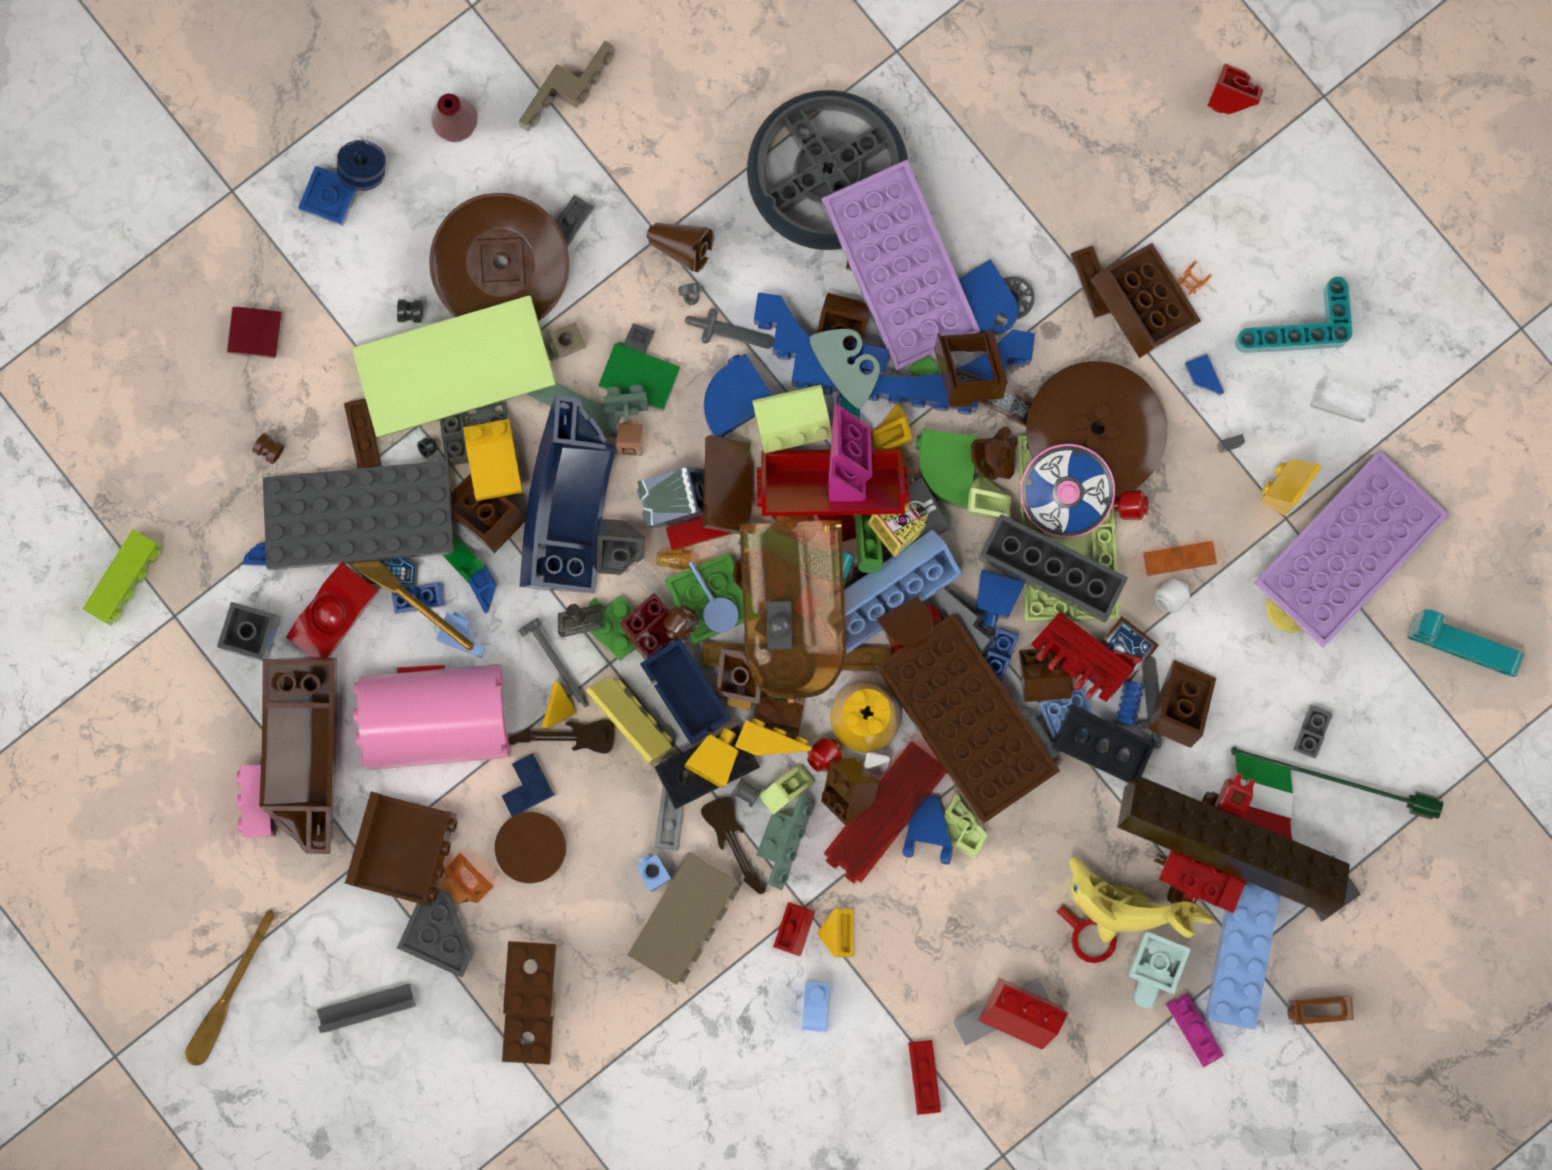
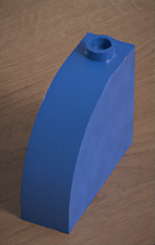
[704,354,772,437]

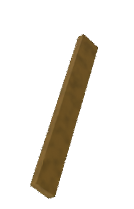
[702,642,891,672]

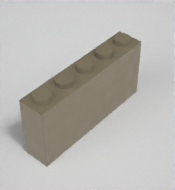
[628,852,740,985]

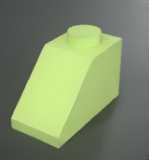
[759,764,815,815]

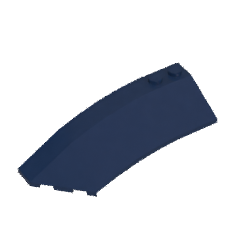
[519,395,617,593]

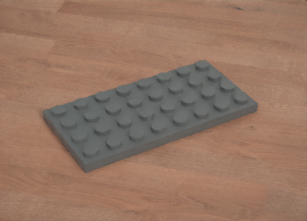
[263,460,454,570]

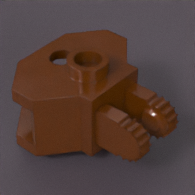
[971,427,1018,480]

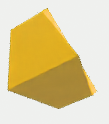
[871,404,913,449]

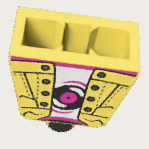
[868,504,928,557]

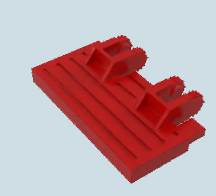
[1031,612,1135,702]

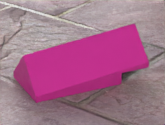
[829,404,872,502]

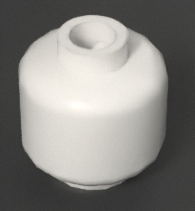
[1155,578,1190,613]

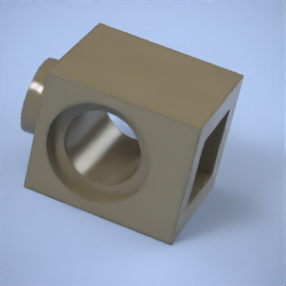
[548,322,586,358]

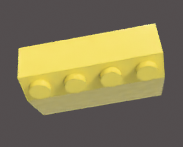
[586,676,673,767]

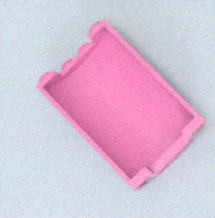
[353,664,510,770]

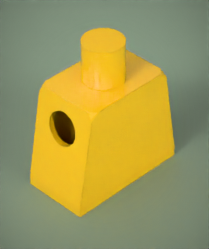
[684,728,738,789]

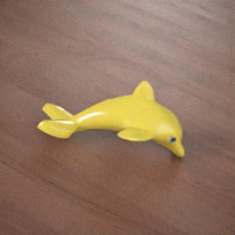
[1069,856,1215,944]

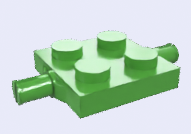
[587,595,643,662]

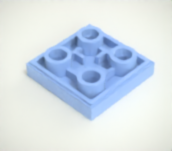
[1038,687,1093,743]

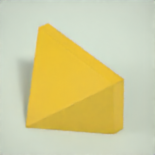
[542,681,577,730]
[817,909,854,957]

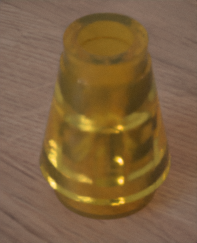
[656,548,692,571]

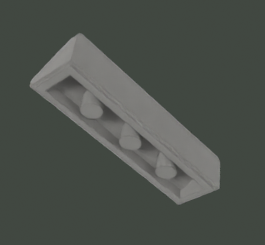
[954,978,1049,1046]

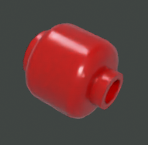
[1114,490,1149,521]
[807,737,842,772]

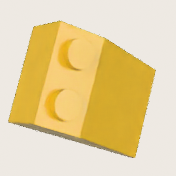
[463,419,522,501]
[1261,458,1322,516]

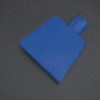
[976,570,1025,629]

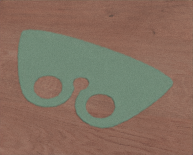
[810,329,880,409]

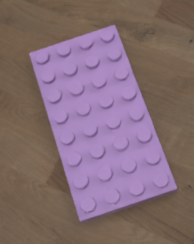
[821,160,980,370]
[1254,450,1449,648]

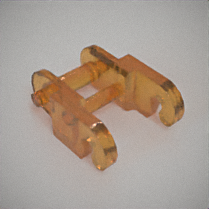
[1178,260,1212,295]

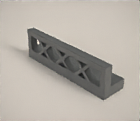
[317,984,416,1033]

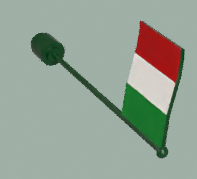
[1231,746,1443,840]

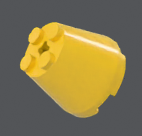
[830,681,901,753]

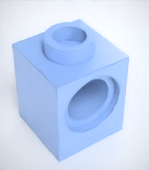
[636,853,672,892]

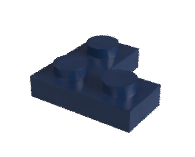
[502,753,555,817]

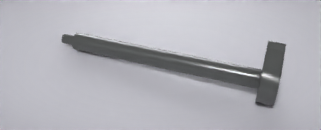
[518,618,589,708]

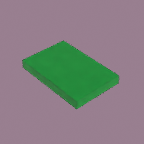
[598,343,680,411]

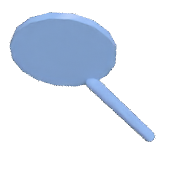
[689,561,738,633]

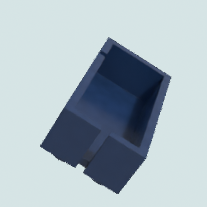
[640,638,731,746]

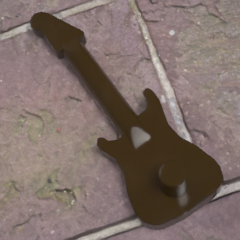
[508,720,614,754]
[701,797,765,894]

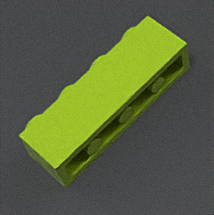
[83,529,161,626]

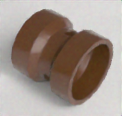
[252,432,285,465]

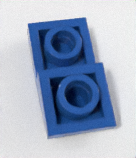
[391,582,445,614]
[985,627,1019,681]

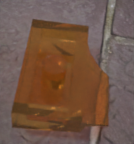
[441,853,494,904]

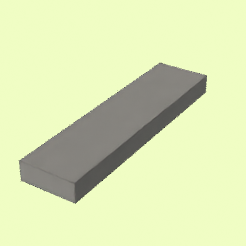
[654,754,689,851]

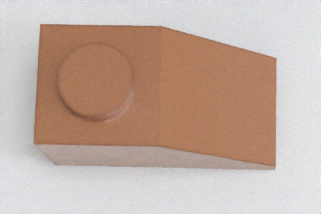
[616,420,643,456]

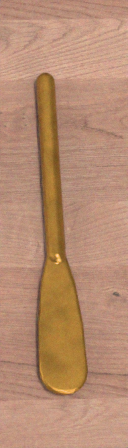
[348,560,474,651]
[185,910,275,1066]

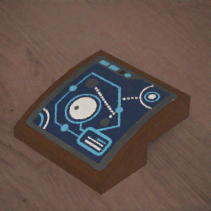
[1101,616,1159,682]

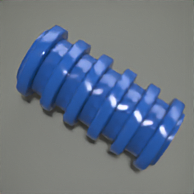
[1115,681,1144,726]

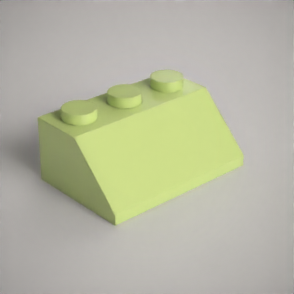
[752,385,832,454]

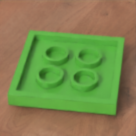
[665,552,758,645]

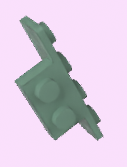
[756,795,815,890]

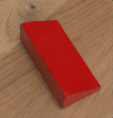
[773,902,815,956]

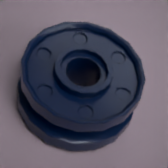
[337,140,386,191]

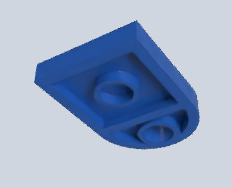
[958,259,1019,335]

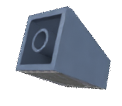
[637,466,704,528]

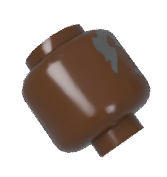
[663,604,698,641]

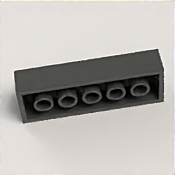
[978,514,1129,623]

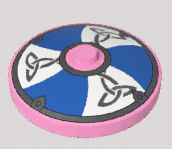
[1020,443,1115,538]

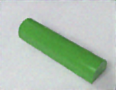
[855,514,883,573]

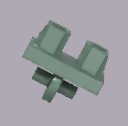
[604,385,648,423]

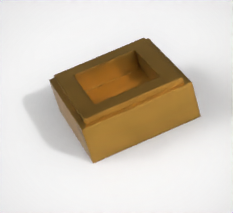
[727,698,753,711]

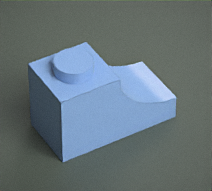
[436,611,486,658]
[802,982,830,1032]

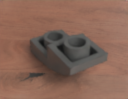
[440,414,469,466]
[1293,704,1333,759]

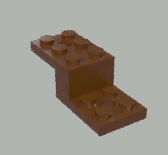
[502,941,557,1065]

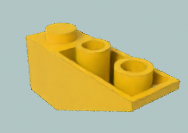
[735,718,812,756]

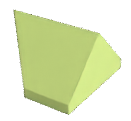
[967,473,1012,519]

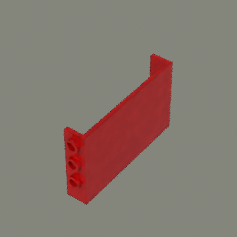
[757,449,910,516]

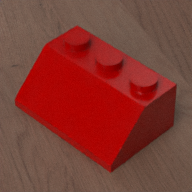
[978,977,1068,1050]

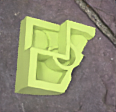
[944,794,987,859]

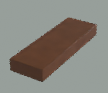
[1070,246,1111,319]
[344,398,382,469]

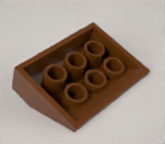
[1090,243,1201,358]

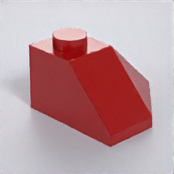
[1207,63,1264,115]

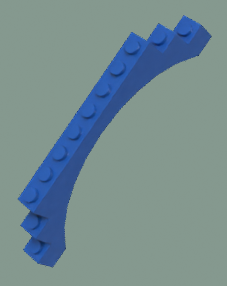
[754,292,1035,415]

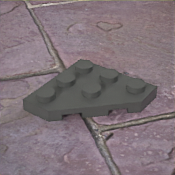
[397,887,472,978]

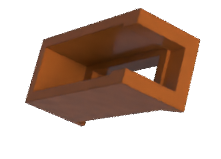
[1287,996,1354,1025]

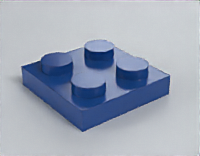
[298,166,356,226]

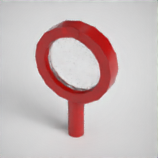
[1056,905,1117,964]

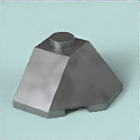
[597,519,645,575]

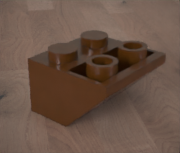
[1019,649,1072,702]
[821,758,879,826]

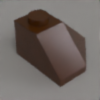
[716,648,764,704]

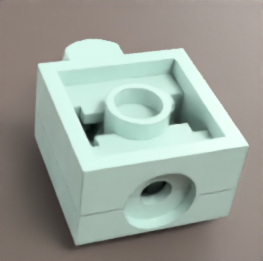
[1126,931,1191,1008]

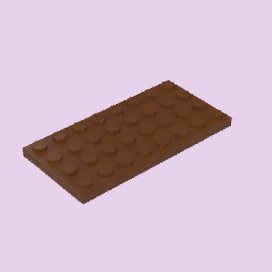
[875,613,1060,824]

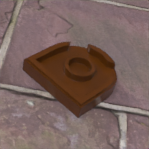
[877,596,934,648]

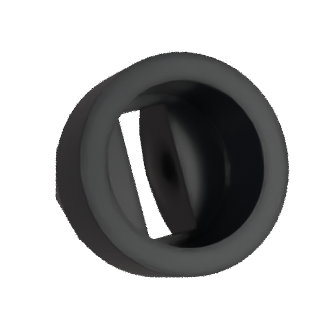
[417,437,438,458]

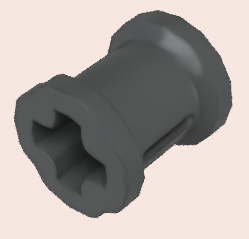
[731,778,762,808]

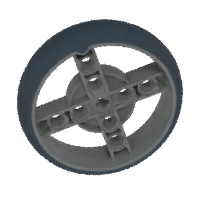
[747,90,909,250]

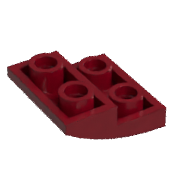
[226,307,281,359]
[619,593,672,660]

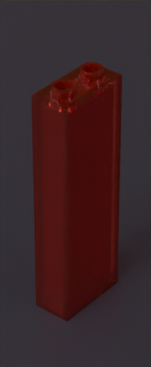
[824,741,947,884]

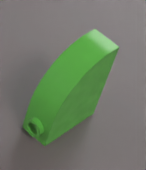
[915,429,979,509]

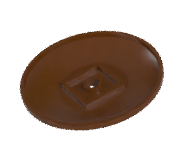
[429,193,569,322]
[1026,361,1167,498]

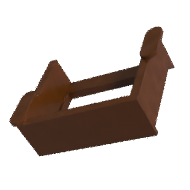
[934,329,1008,407]

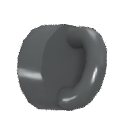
[678,283,702,305]

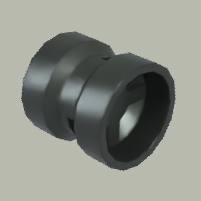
[397,299,423,323]

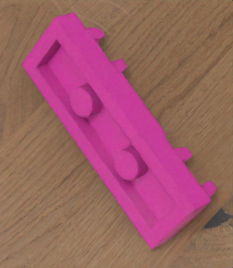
[1166,993,1224,1068]

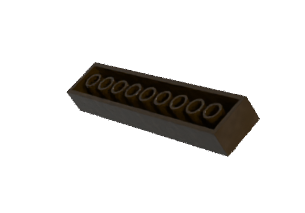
[1117,775,1350,916]

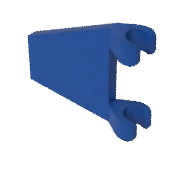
[902,793,953,865]

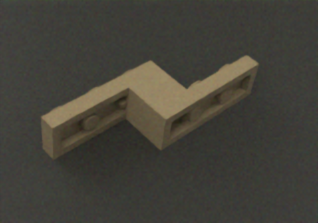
[519,40,614,132]

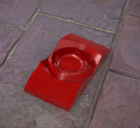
[286,562,379,657]

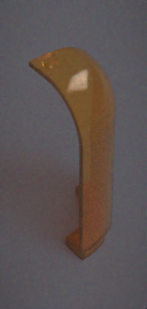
[740,520,846,703]

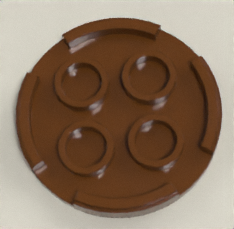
[495,812,566,884]

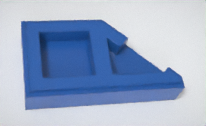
[1185,354,1224,395]
[469,564,497,614]

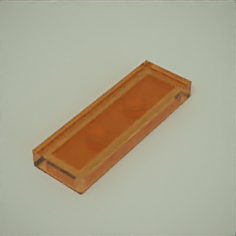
[1143,541,1217,577]

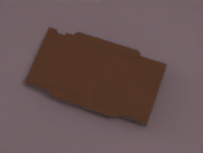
[702,435,753,535]

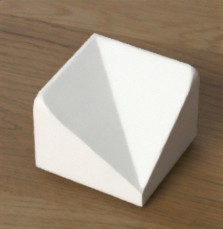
[864,752,890,776]

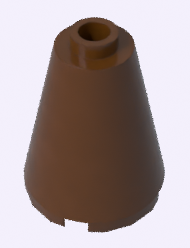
[647,222,714,272]

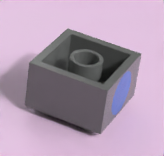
[217,602,280,662]

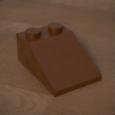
[451,473,525,554]
[1148,660,1216,748]

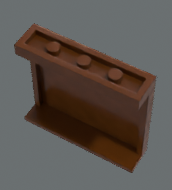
[344,791,458,907]

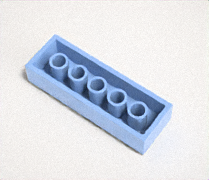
[816,529,962,654]
[1205,882,1280,1029]

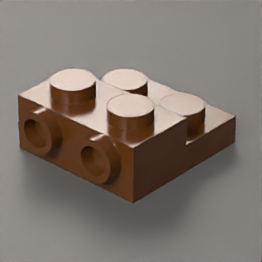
[753,693,804,753]

